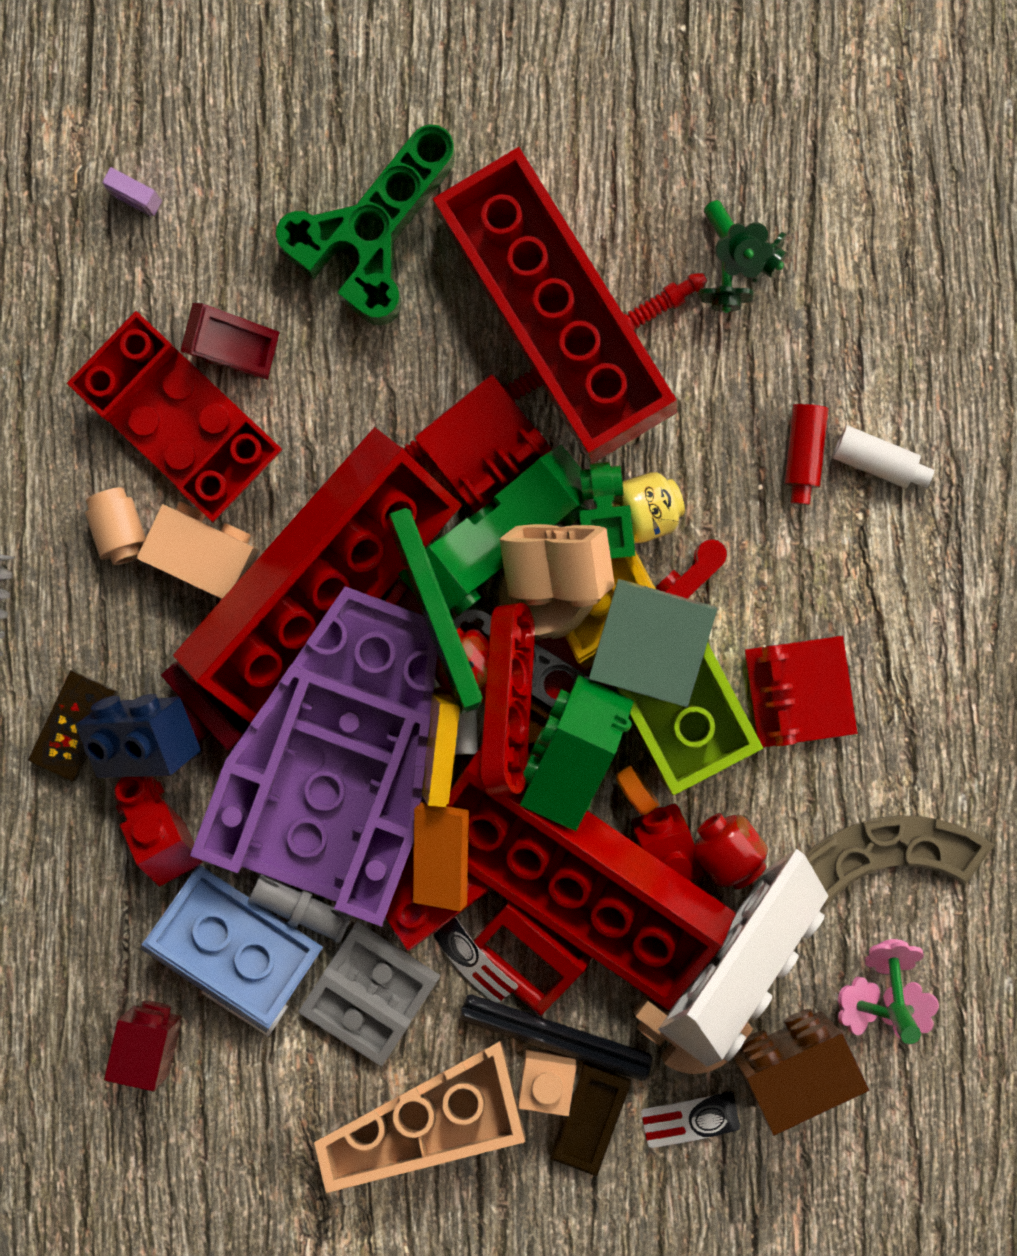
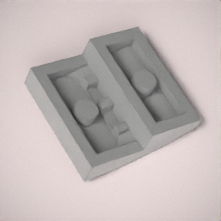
[298,921,440,1067]

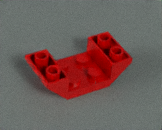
[66,311,283,523]

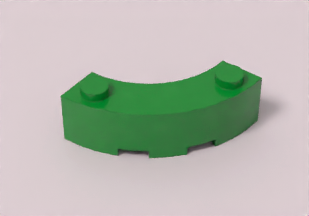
[398,444,590,616]

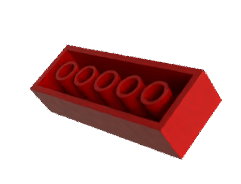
[432,147,677,464]
[173,427,462,723]
[446,745,736,1010]

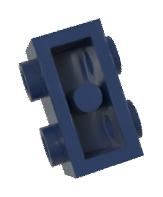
[75,694,201,778]

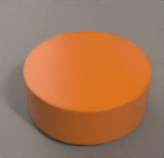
[616,764,660,815]

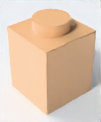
[518,1048,576,1116]

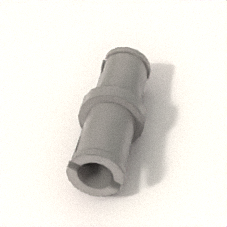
[248,874,352,944]

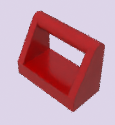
[473,900,592,1016]

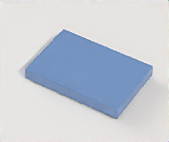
[140,865,323,1033]

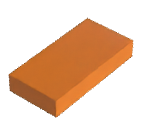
[413,802,469,911]

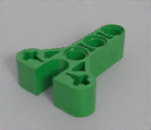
[276,124,455,325]

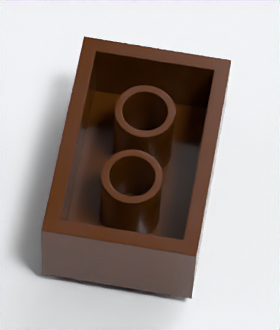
[733,1009,870,1136]

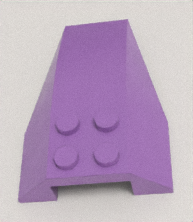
[190,586,438,927]

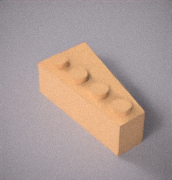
[314,1040,526,1193]

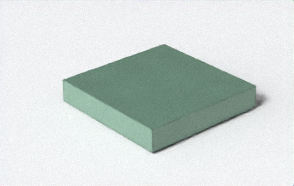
[589,579,717,707]

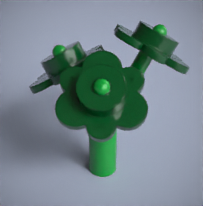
[698,200,787,313]

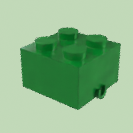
[520,675,634,831]

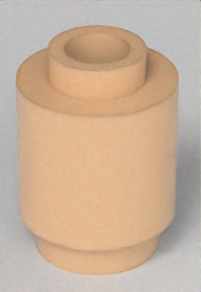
[85,487,146,565]

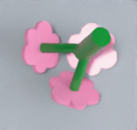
[838,939,939,1044]

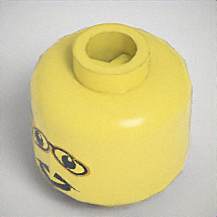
[612,472,685,543]

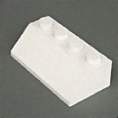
[658,849,829,1067]

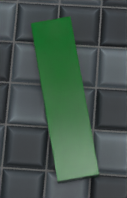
[388,508,483,715]

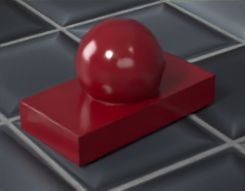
[180,303,280,380]
[160,662,250,750]

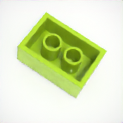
[613,642,764,796]

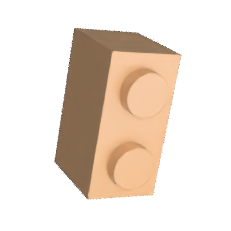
[137,501,259,599]

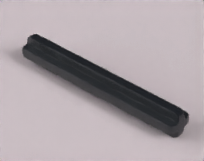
[460,994,653,1081]

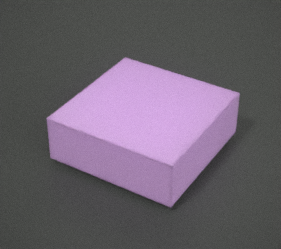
[102,167,162,216]

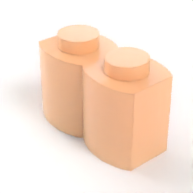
[499,524,615,607]

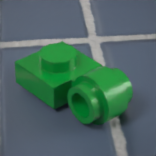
[579,461,636,559]

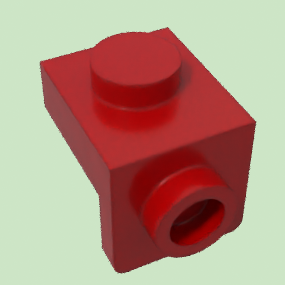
[631,804,705,881]

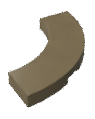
[804,815,995,907]

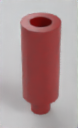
[784,404,829,505]

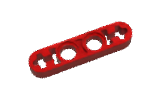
[481,602,535,796]

